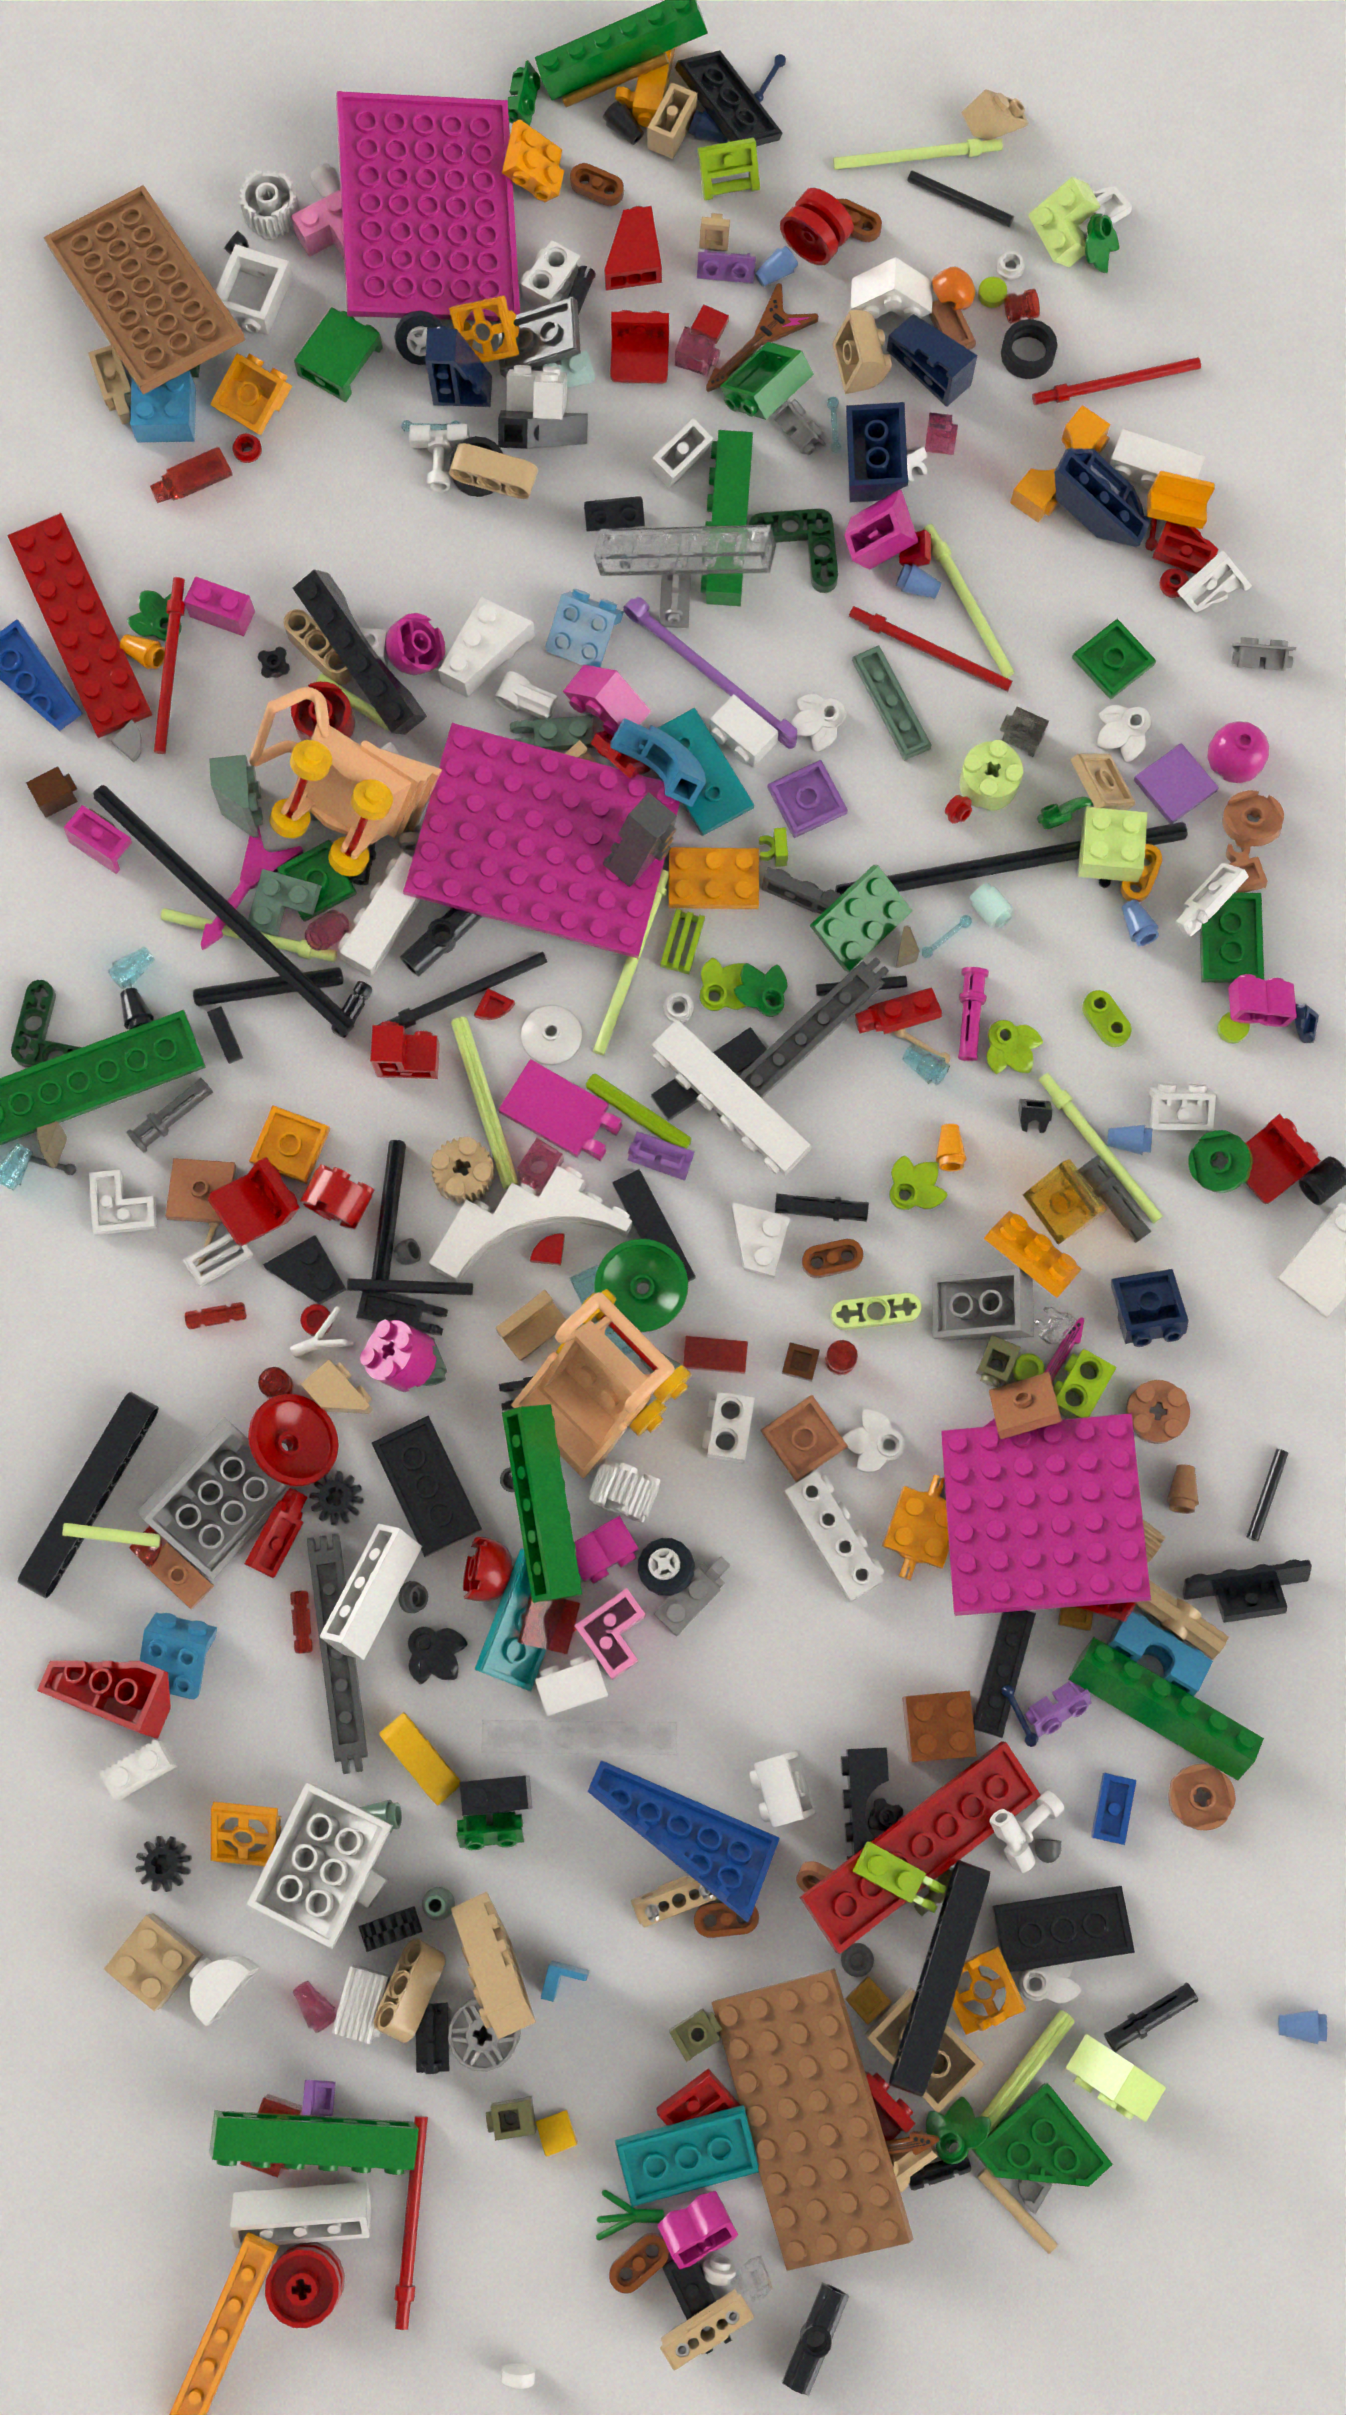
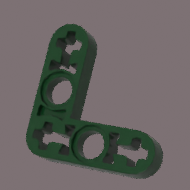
[748,509,838,593]
[11,980,82,1068]

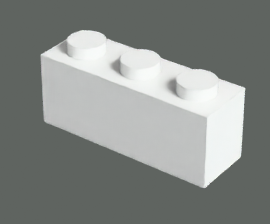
[1110,429,1205,489]

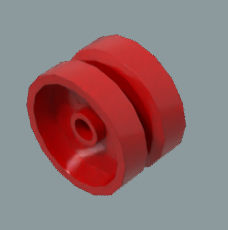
[780,188,854,265]
[265,2242,345,2328]

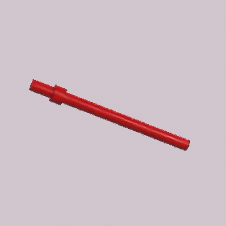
[1032,357,1201,405]
[154,577,185,754]
[849,606,1013,692]
[394,2116,428,2330]

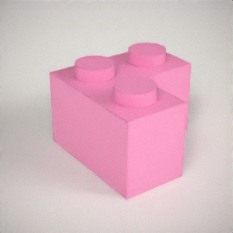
[291,189,344,259]
[574,1588,646,1680]

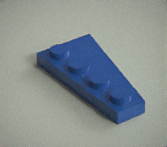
[0,619,83,731]

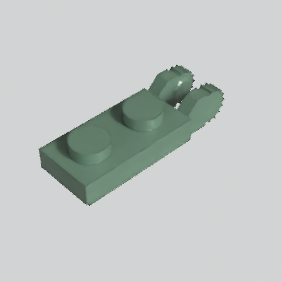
[510,716,594,751]

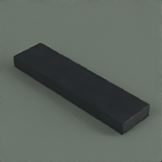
[651,1027,767,1122]
[612,1169,696,1282]
[973,1610,1036,1738]

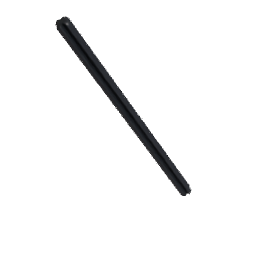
[93,785,355,1035]
[835,822,1188,895]

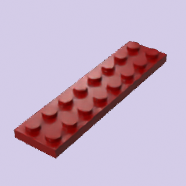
[7,513,153,738]
[799,1741,1041,1954]

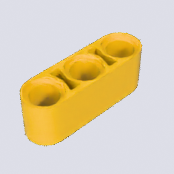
[379,1712,461,1806]

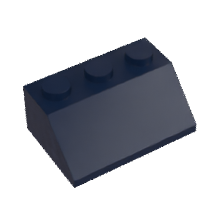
[846,402,908,502]

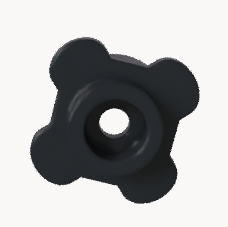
[258,647,290,678]
[868,1798,904,1831]

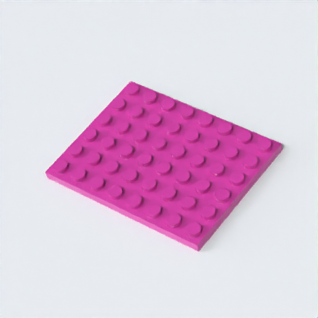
[336,91,520,321]
[403,723,680,959]

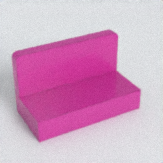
[64,805,132,874]

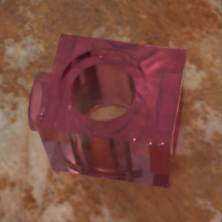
[517,1138,564,1190]

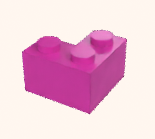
[563,665,651,736]

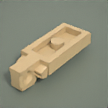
[88,345,131,425]

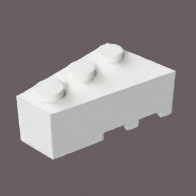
[438,597,535,697]

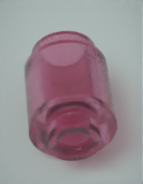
[304,910,349,951]

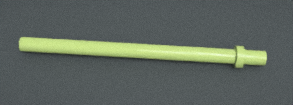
[593,869,669,1056]

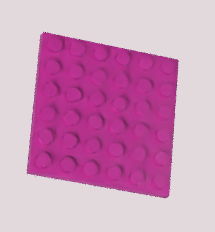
[941,1413,1151,1616]

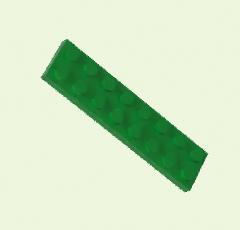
[0,1009,206,1145]

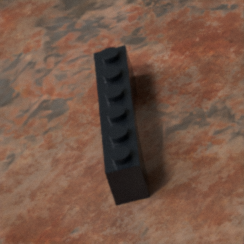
[293,569,427,735]

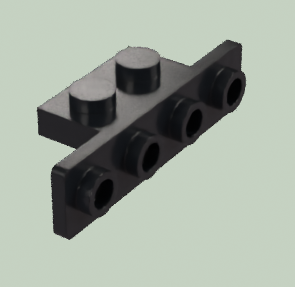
[1182,1559,1312,1623]

